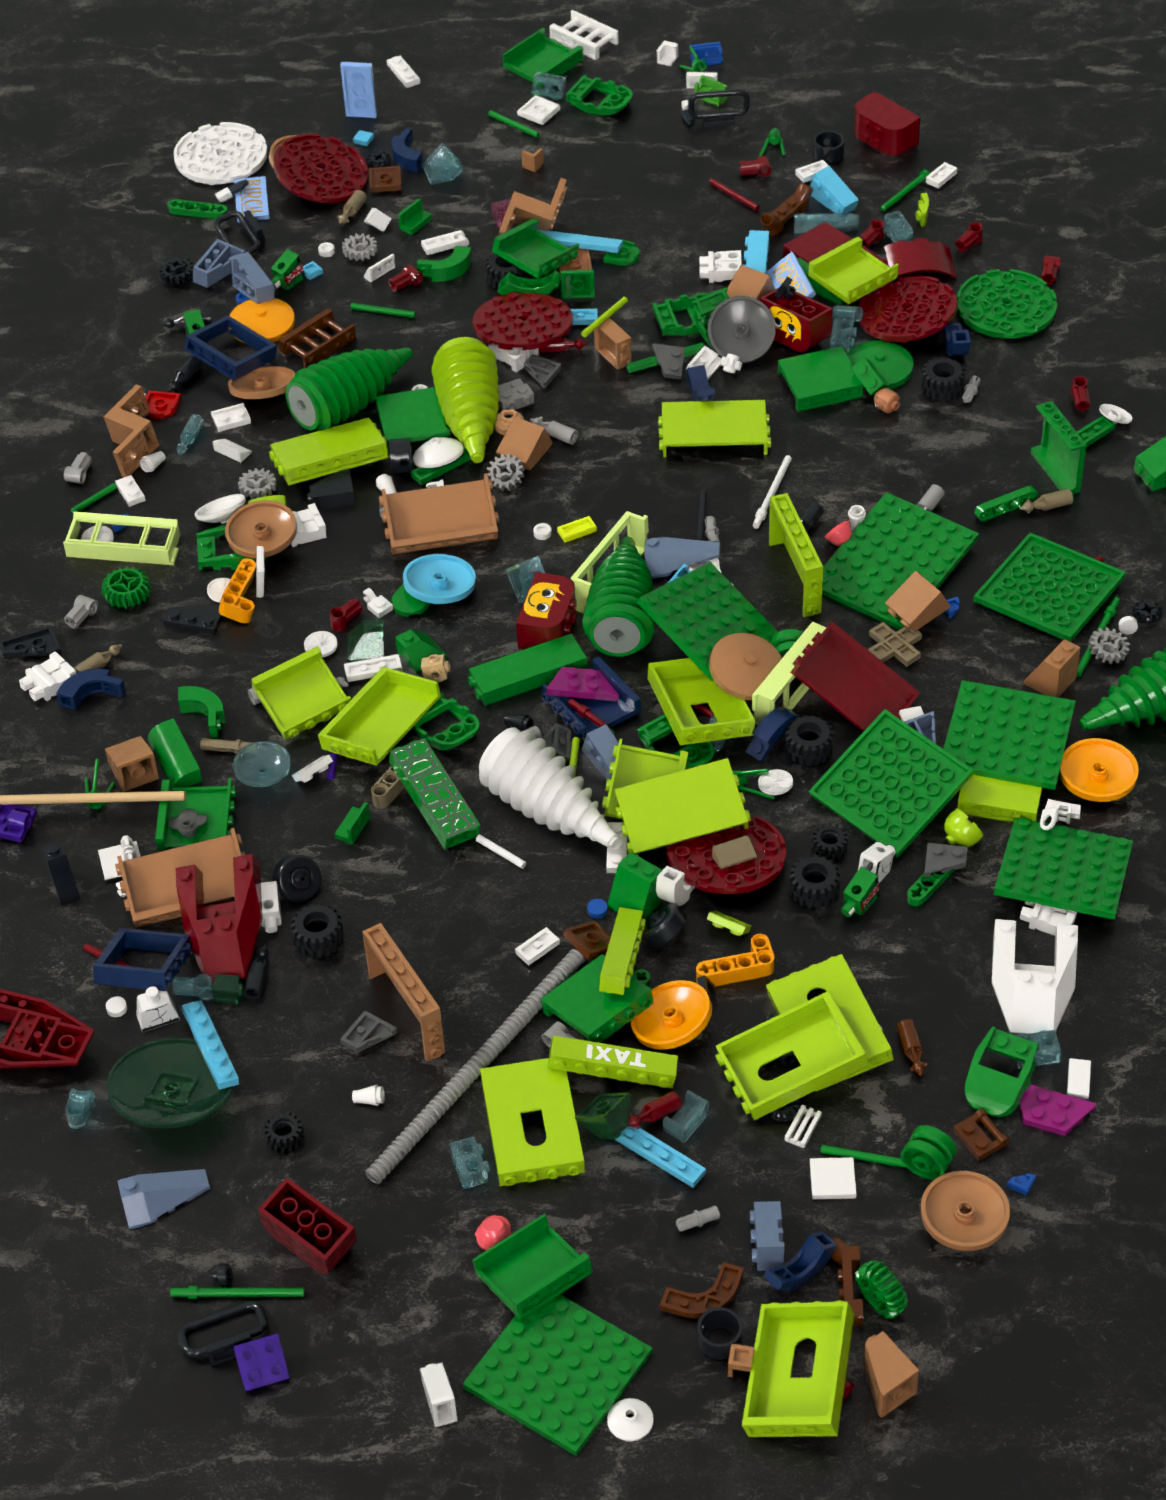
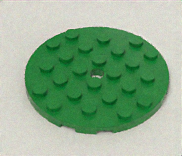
[957,269,1057,339]

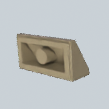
[712,836,757,869]

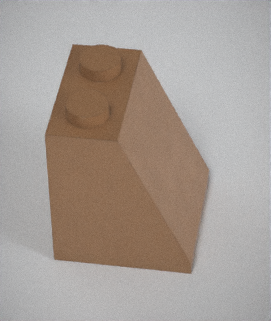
[726,265,775,301]
[496,417,553,470]
[885,571,951,631]
[1024,639,1081,697]
[105,736,159,792]
[863,1331,919,1418]

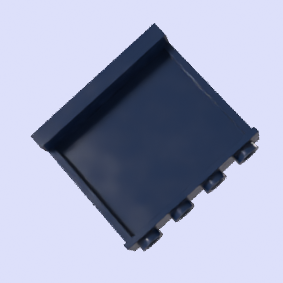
[542,656,641,741]

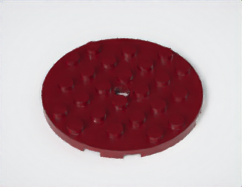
[273,133,368,204]
[857,275,958,343]
[473,292,573,350]
[667,815,786,894]

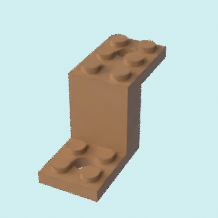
[498,178,567,236]
[104,384,160,477]

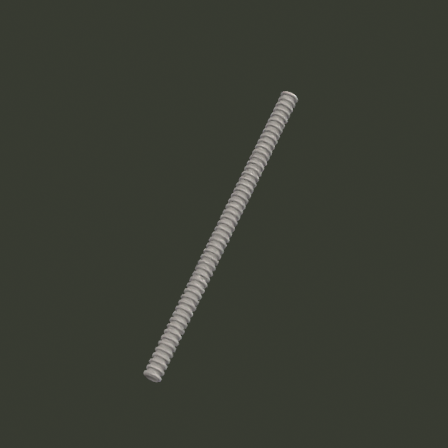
[365,949,585,1184]

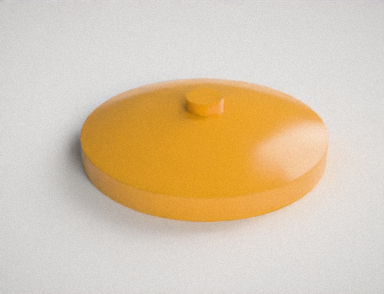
[229,298,295,343]
[1059,738,1139,802]
[631,980,712,1050]

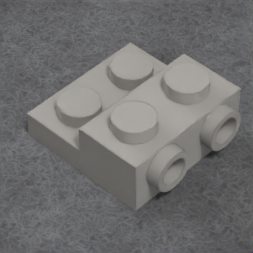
[498,378,534,411]

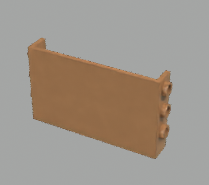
[379,473,499,555]
[115,828,245,928]
[362,923,445,1062]

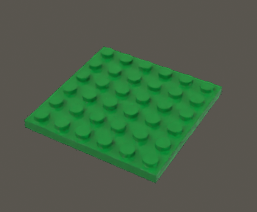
[973,533,1126,642]
[637,562,778,681]
[943,680,1076,790]
[808,709,974,858]
[993,818,1133,920]
[463,1294,653,1456]

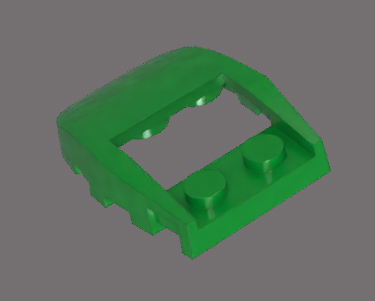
[566,75,633,116]
[690,288,730,353]
[652,293,713,336]
[196,525,268,570]
[412,692,480,750]
[637,714,714,770]
[965,1026,1040,1117]

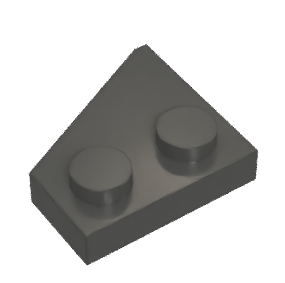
[652,343,685,379]
[524,354,562,388]
[543,723,571,762]
[924,843,968,877]
[340,1011,398,1053]

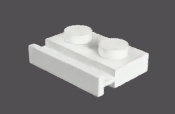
[686,346,722,380]
[211,403,251,432]

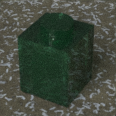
[212,974,244,1004]

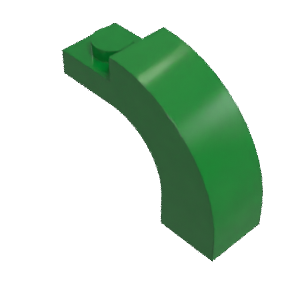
[417,246,472,282]
[178,686,226,738]

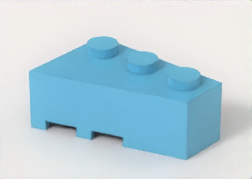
[810,166,859,217]
[743,230,769,274]

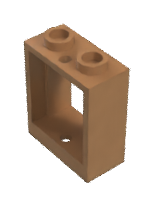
[594,318,632,369]

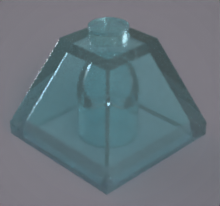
[422,143,463,184]
[505,556,545,603]

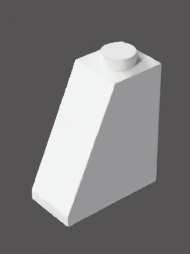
[420,1363,457,1427]

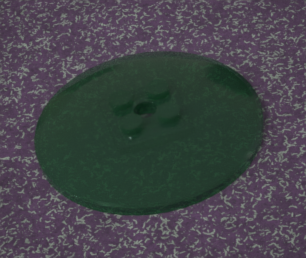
[107,1038,234,1129]

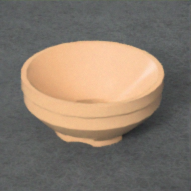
[494,409,524,435]

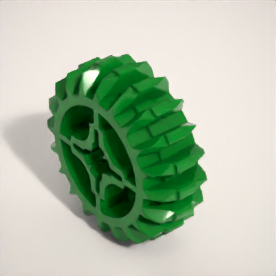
[101,566,151,609]
[855,1260,908,1319]

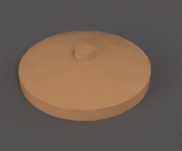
[228,366,296,399]
[225,500,297,558]
[709,633,782,700]
[921,1171,1010,1251]

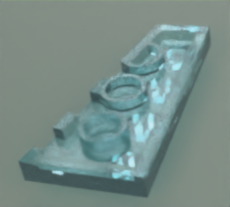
[794,213,859,239]

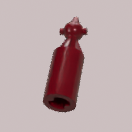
[538,337,587,353]
[625,1091,682,1130]

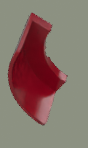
[884,238,957,279]

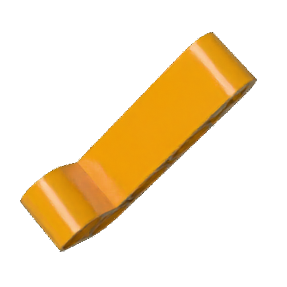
[219,558,256,623]
[696,934,774,986]

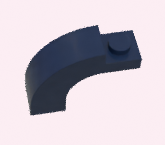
[392,127,423,173]
[943,323,971,357]
[686,365,715,401]
[56,669,126,710]
[746,707,802,762]
[764,1231,838,1293]

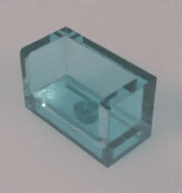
[663,1090,709,1143]

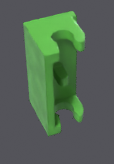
[695,75,727,107]

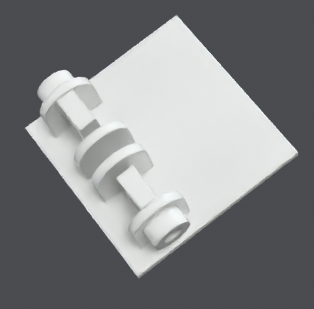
[98,835,140,880]

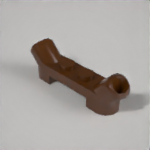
[760,183,813,235]
[831,1237,863,1326]

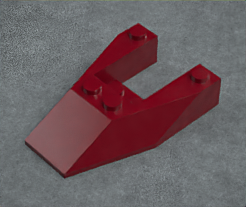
[176,854,263,985]
[0,989,95,1069]

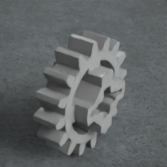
[342,233,377,261]
[487,453,525,491]
[238,468,277,500]
[1088,627,1130,664]

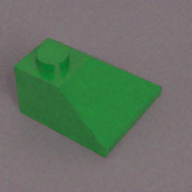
[561,270,595,299]
[395,629,448,674]

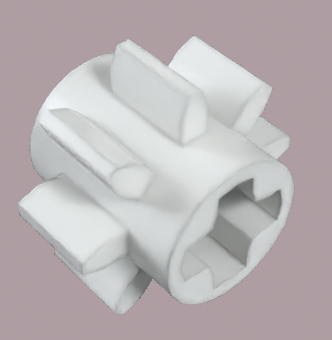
[720,354,742,374]

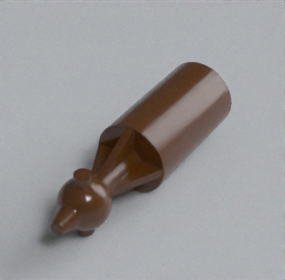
[896,1019,927,1076]

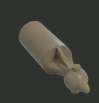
[337,190,367,225]
[1020,489,1073,514]
[74,644,122,674]

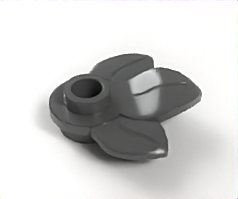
[168,809,207,837]

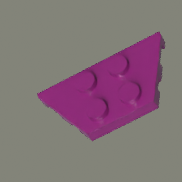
[546,667,619,701]
[1019,1084,1096,1136]

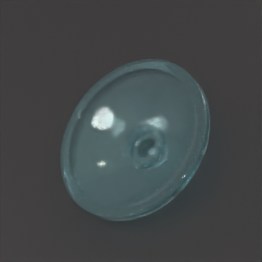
[233,741,291,787]

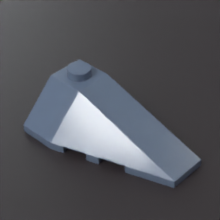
[644,537,721,579]
[117,1169,210,1230]

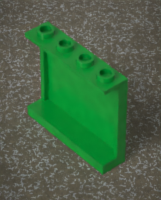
[502,27,584,88]
[492,218,580,278]
[778,346,863,412]
[376,387,451,454]
[1031,401,1087,494]
[155,778,237,852]
[540,954,654,1043]
[472,1214,593,1320]

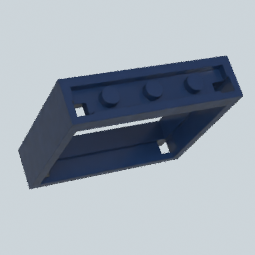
[185,315,277,381]
[93,928,192,991]

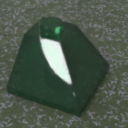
[347,619,385,663]
[575,1093,632,1140]

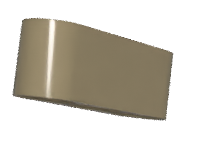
[371,766,405,809]

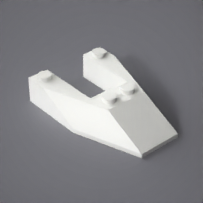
[992,919,1078,1038]

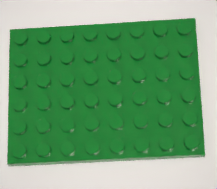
[822,492,979,630]

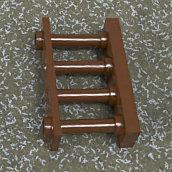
[278,308,356,368]

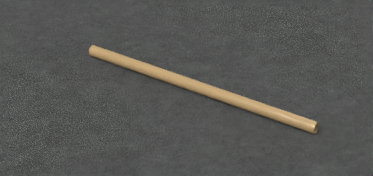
[0,791,186,805]

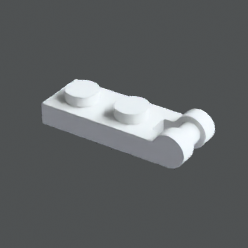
[421,230,469,255]

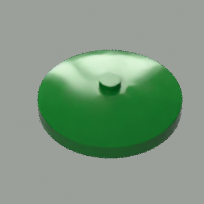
[847,340,913,389]

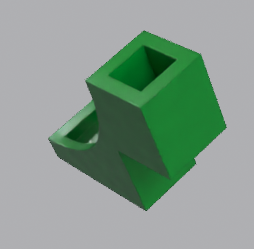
[498,270,560,296]

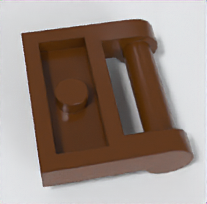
[953,1108,1010,1161]

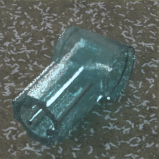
[172,974,216,1001]

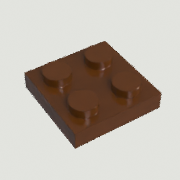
[369,166,402,193]
[563,920,611,960]

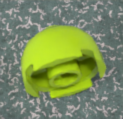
[944,809,983,847]

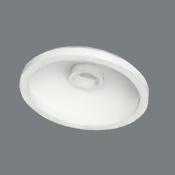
[413,437,464,468]
[195,494,246,524]

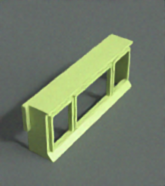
[571,511,649,614]
[63,512,180,565]
[752,622,826,725]

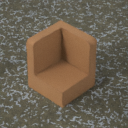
[521,148,544,172]
[728,1344,754,1377]

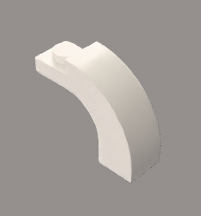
[656,866,695,906]

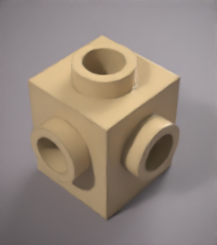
[421,654,450,682]

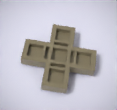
[868,622,922,667]

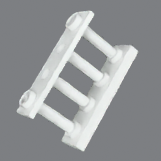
[549,10,619,60]

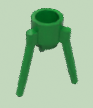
[680,46,708,72]
[759,128,785,157]
[85,759,115,809]
[732,768,775,800]

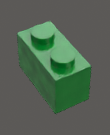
[851,358,890,396]

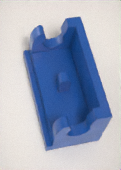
[690,42,723,66]

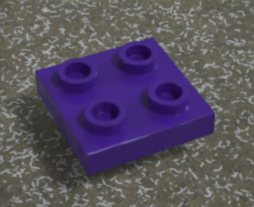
[0,804,37,843]
[233,1333,290,1391]

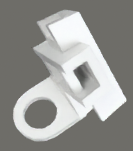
[1040,799,1081,831]

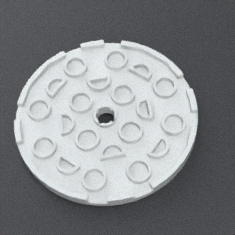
[174,122,268,185]

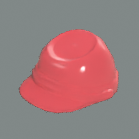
[824,520,852,547]
[475,1215,511,1251]

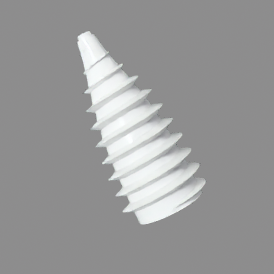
[479,727,619,848]

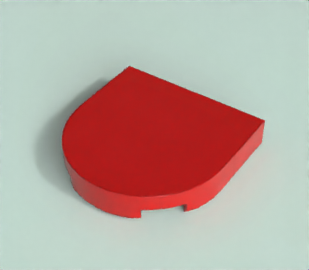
[146,391,182,419]

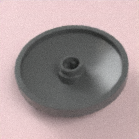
[708,296,775,364]

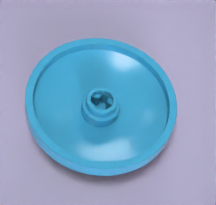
[403,554,476,604]

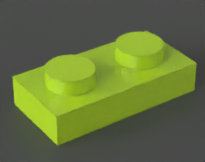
[707,911,752,936]

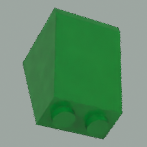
[1134,436,1166,492]
[607,852,663,919]

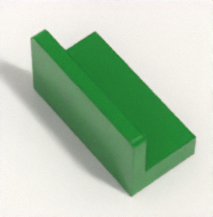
[398,199,432,235]
[335,802,370,845]

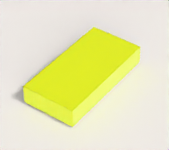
[557,516,597,543]

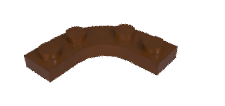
[660,1262,744,1318]

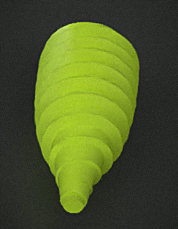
[432,337,499,463]

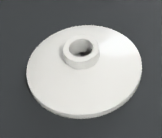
[1099,404,1132,424]
[607,1398,653,1441]

